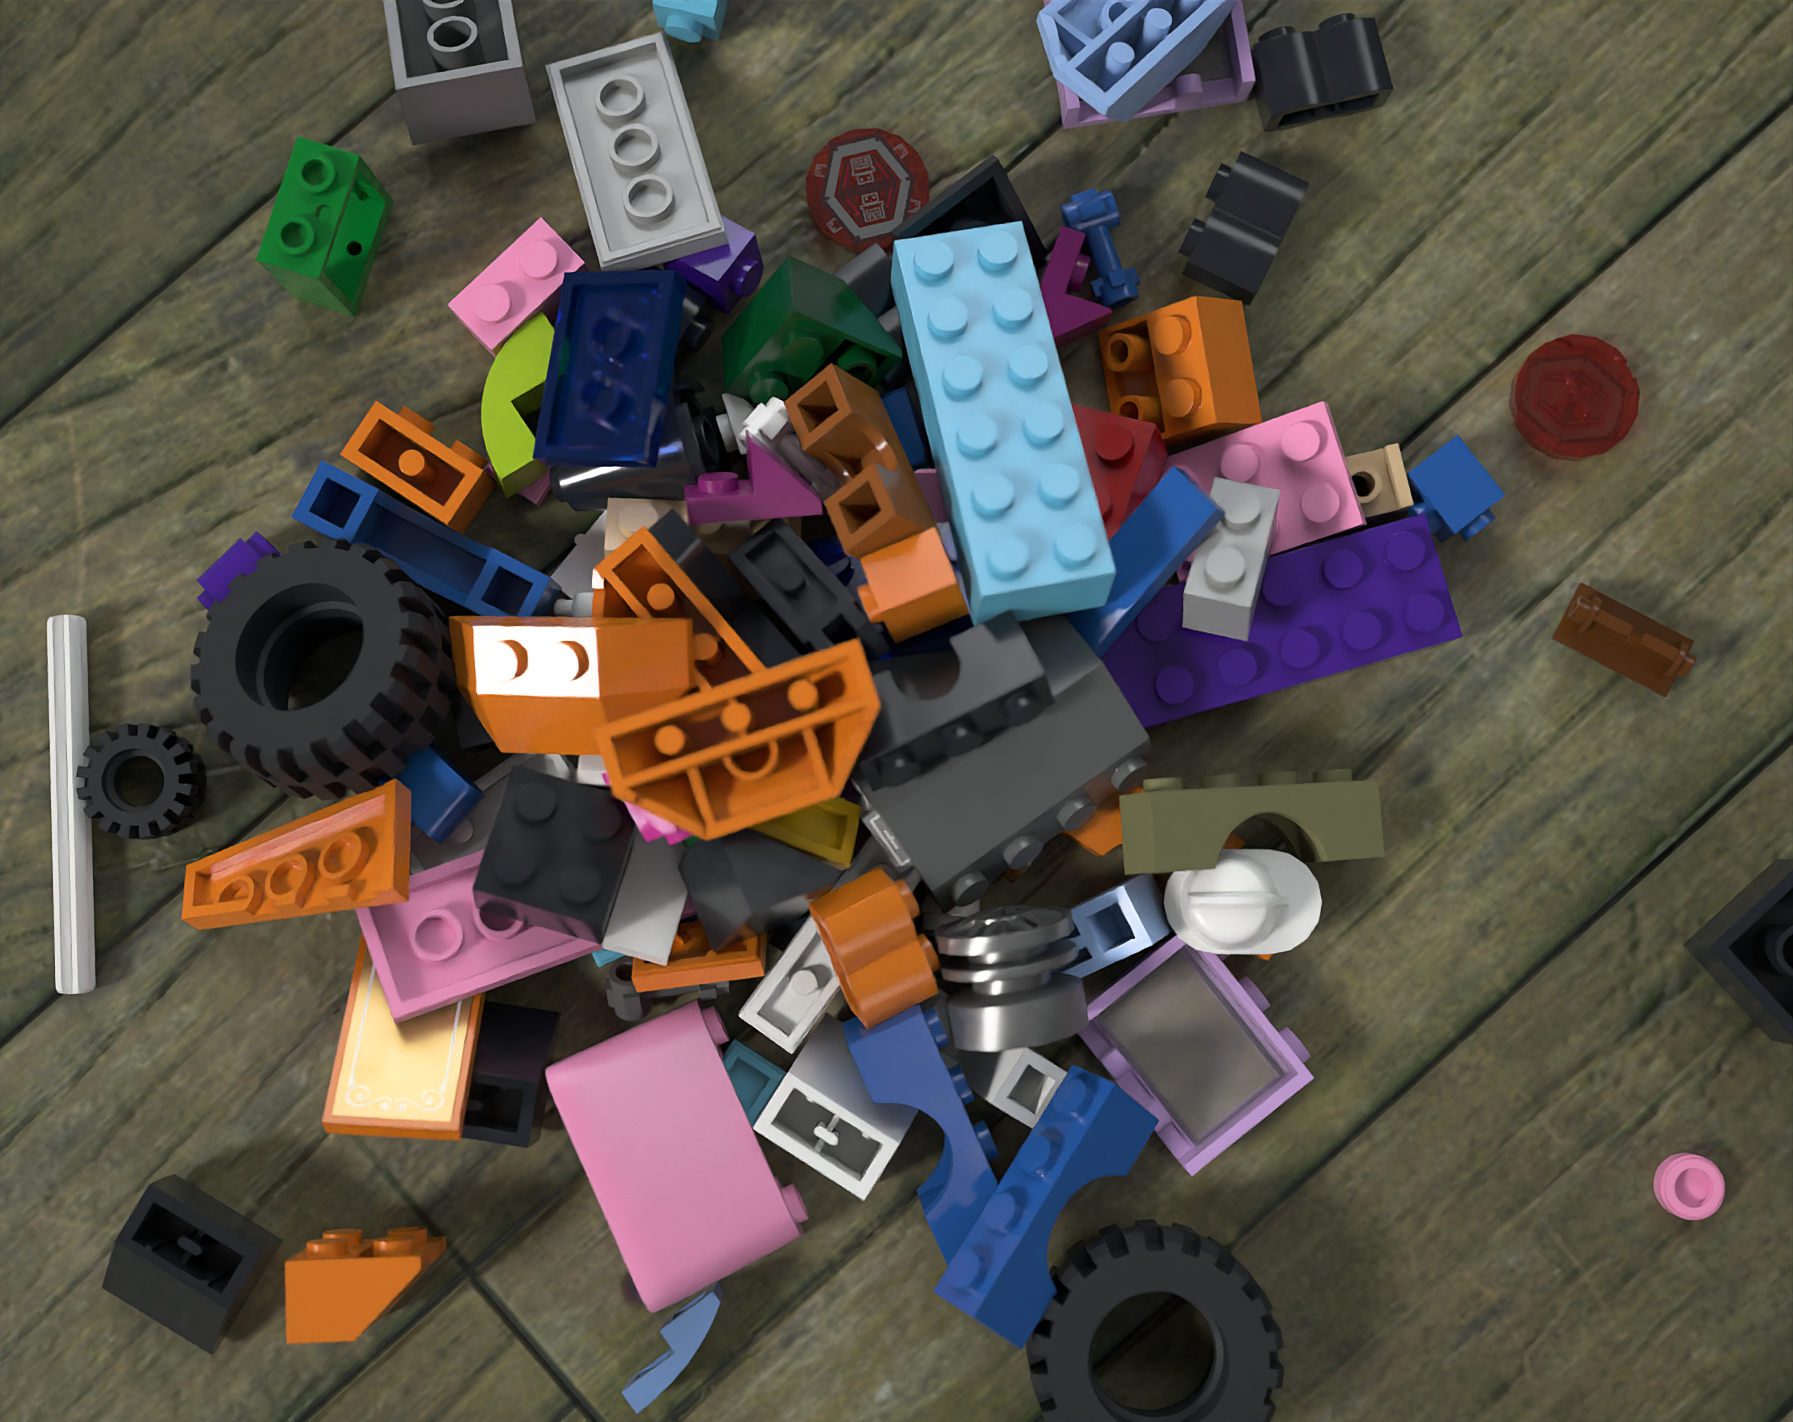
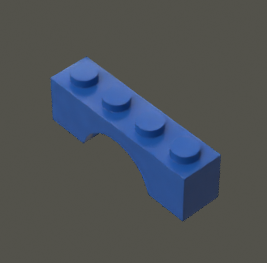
[292,460,562,617]
[841,1003,1003,1266]
[933,1064,1159,1350]

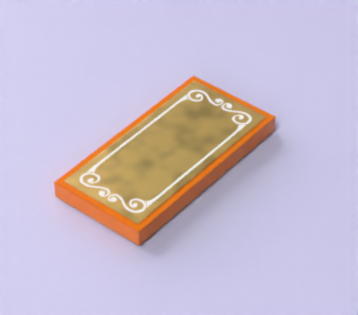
[322,931,486,1141]

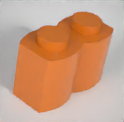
[808,867,940,1029]

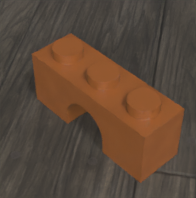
[783,363,943,560]

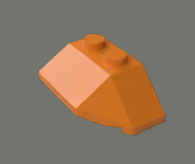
[591,526,767,699]
[449,616,695,756]
[593,639,881,841]

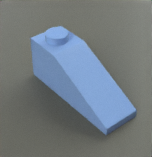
[1051,873,1173,978]

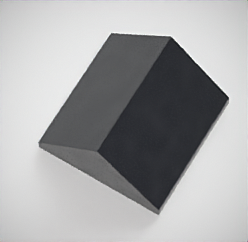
[891,155,1048,265]
[677,827,841,952]

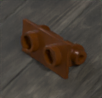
[1551,583,1696,697]

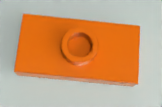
[631,921,767,993]

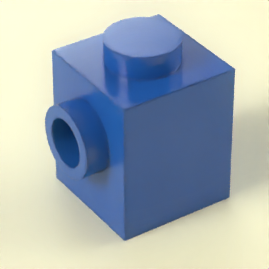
[1406,435,1505,543]

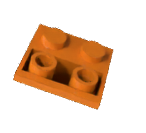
[1097,296,1263,447]
[285,1226,447,1344]

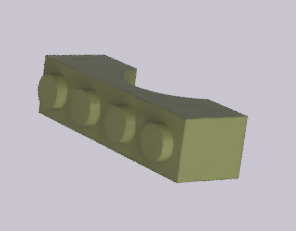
[1119,769,1385,875]

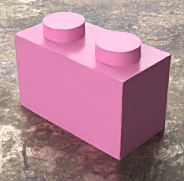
[448,217,594,358]

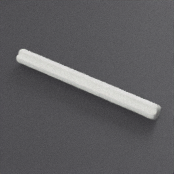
[47,615,96,994]

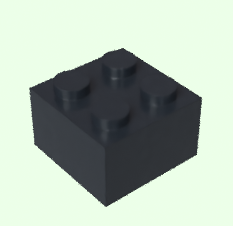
[472,765,638,945]
[1683,859,1793,1044]

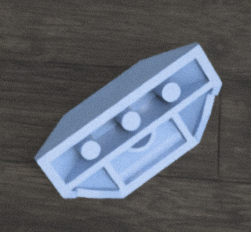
[1036,0,1239,123]

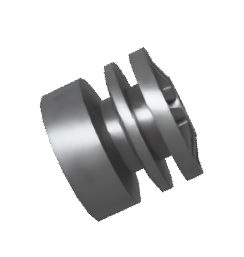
[934,905,1089,1051]

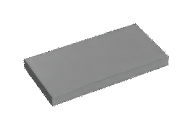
[546,31,729,280]

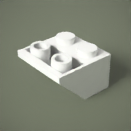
[752,1012,919,1200]

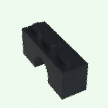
[856,609,1055,792]

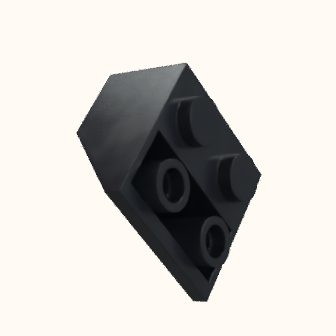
[461,1000,561,1148]
[102,1174,283,1355]

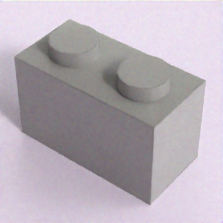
[1183,477,1280,641]

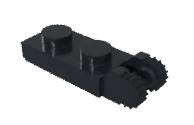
[727,518,890,659]

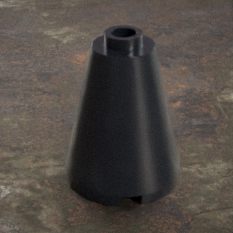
[549,377,733,512]

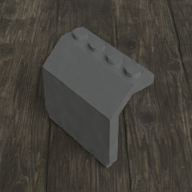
[849,579,1157,914]

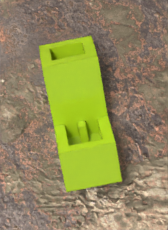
[481,311,579,498]

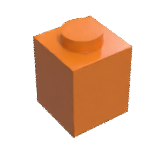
[857,527,970,643]

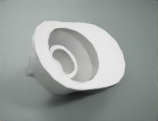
[1164,849,1322,954]

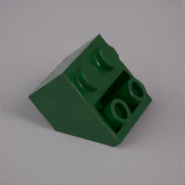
[721,256,902,405]

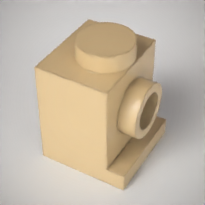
[1345,443,1414,523]

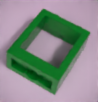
[256,136,394,317]

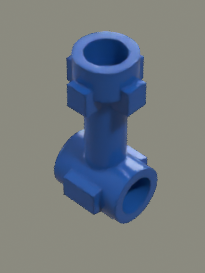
[1060,188,1140,310]

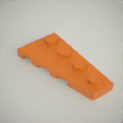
[181,779,412,930]

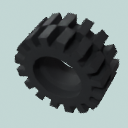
[76,723,207,840]

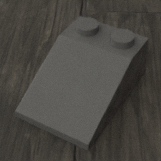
[383,0,537,145]

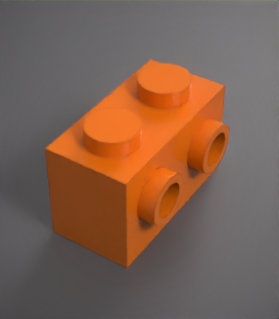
[340,401,496,535]

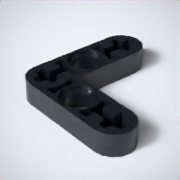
[647,508,802,669]

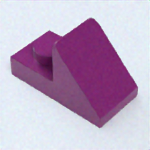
[1040,226,1113,350]
[684,430,822,525]

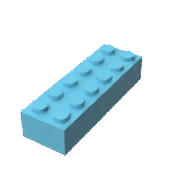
[890,221,1116,627]

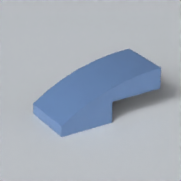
[621,1281,725,1414]

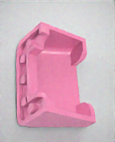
[545,997,809,1313]

